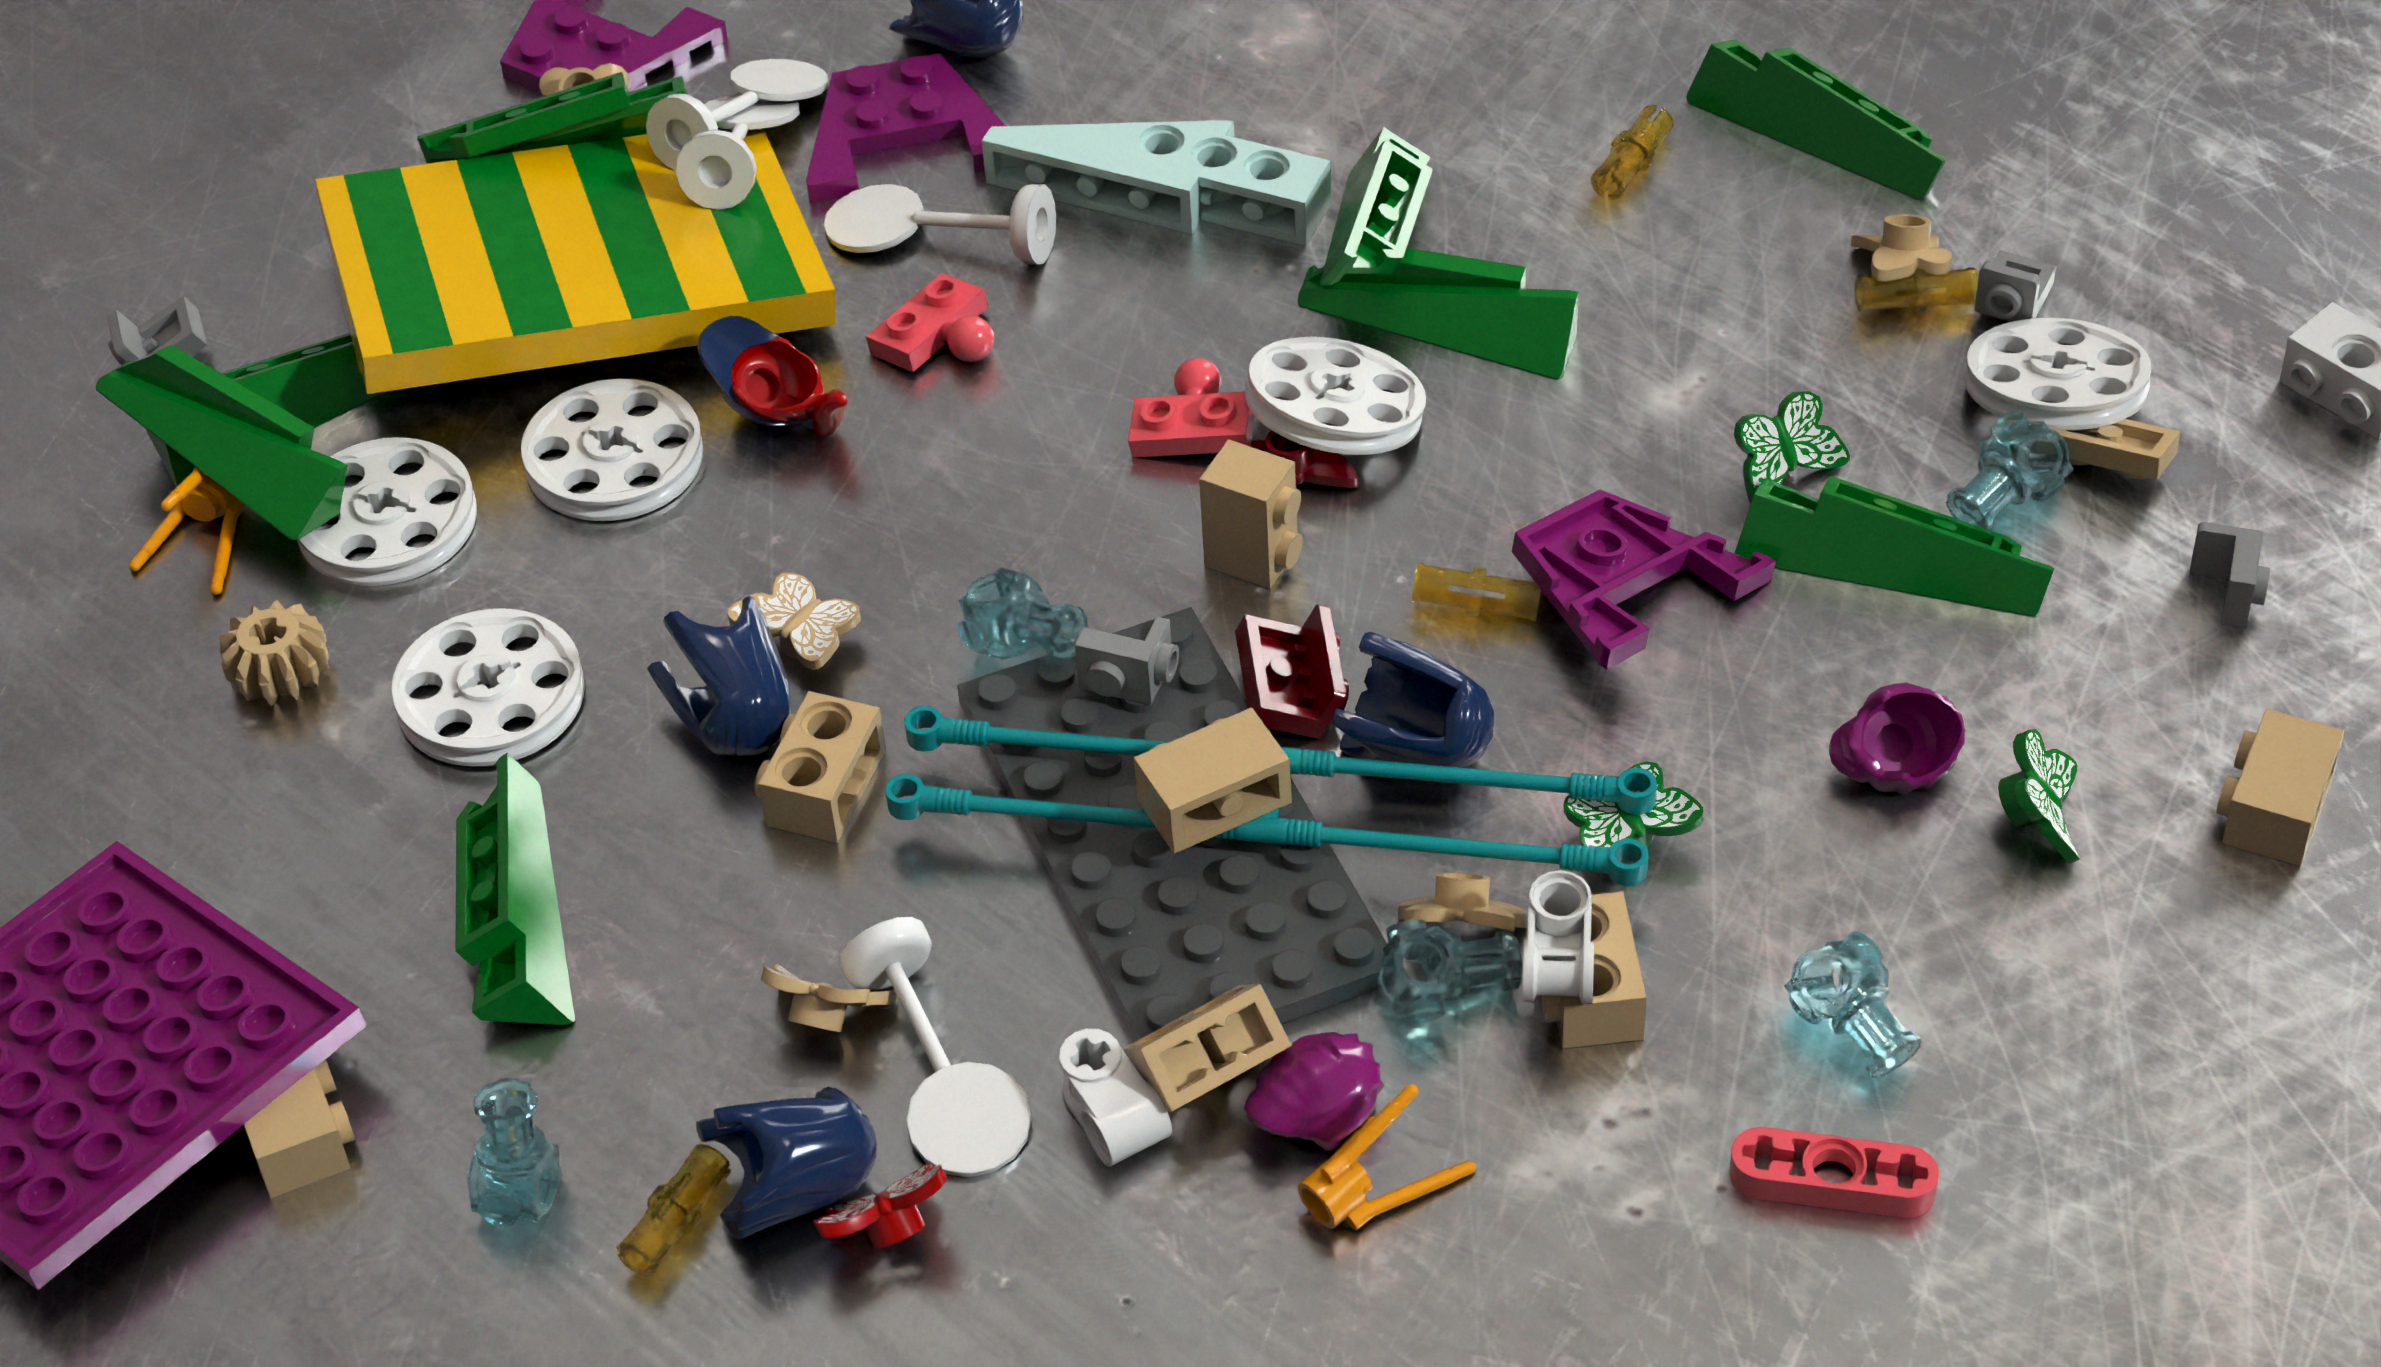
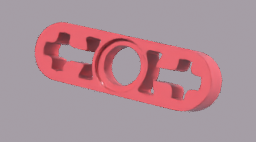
[1729,1127,1939,1218]

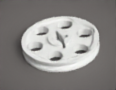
[1965,318,2152,430]
[1244,337,1426,455]
[521,379,703,521]
[297,437,477,586]
[391,608,585,767]

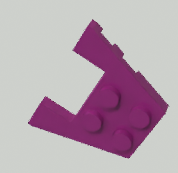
[500,0,728,93]
[806,54,1006,203]
[1511,489,1776,670]

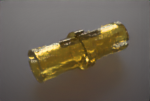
[1591,105,1674,200]
[1854,267,1978,313]
[1412,563,1541,621]
[617,1144,731,1276]

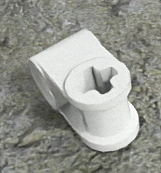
[1522,870,1594,1004]
[1059,1028,1173,1167]

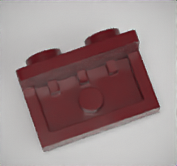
[1235,604,1349,739]

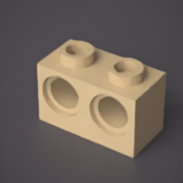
[755,691,886,843]
[1541,891,1647,1049]
[1122,984,1292,1112]

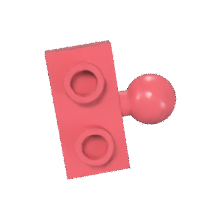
[866,272,994,372]
[1128,358,1254,458]

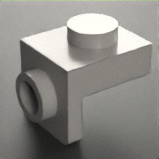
[1974,250,2056,322]
[107,296,207,365]
[2190,522,2270,629]
[1075,617,1179,705]

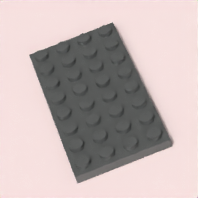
[957,607,1400,1041]

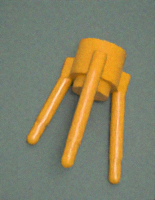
[128,467,246,595]
[1297,1084,1476,1231]

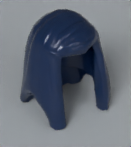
[889,0,1024,58]
[647,596,791,757]
[1332,632,1494,768]
[696,1087,877,1239]

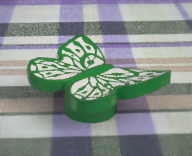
[1734,391,1850,504]
[1998,729,2081,864]
[1563,761,1704,848]

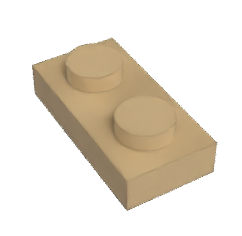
[2039,419,2180,480]

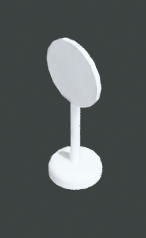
[646,59,828,170]
[675,93,799,210]
[823,184,1056,265]
[839,917,1032,1178]

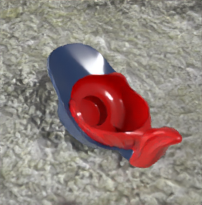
[698,316,848,437]

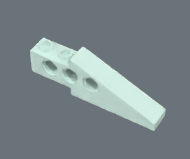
[982,120,1331,246]

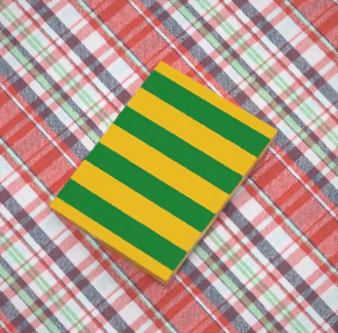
[315,128,835,394]

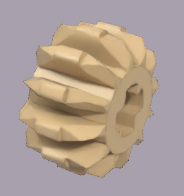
[219,600,329,706]

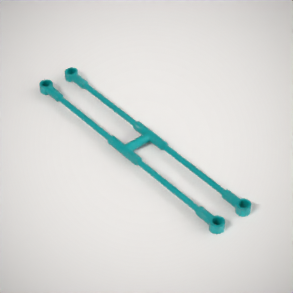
[885,706,1657,886]

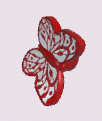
[814,1161,947,1249]

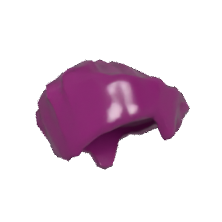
[1829,682,1966,794]
[1244,1032,1384,1152]

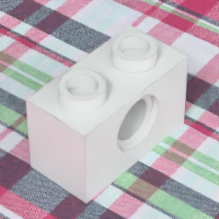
[2279,302,2381,440]

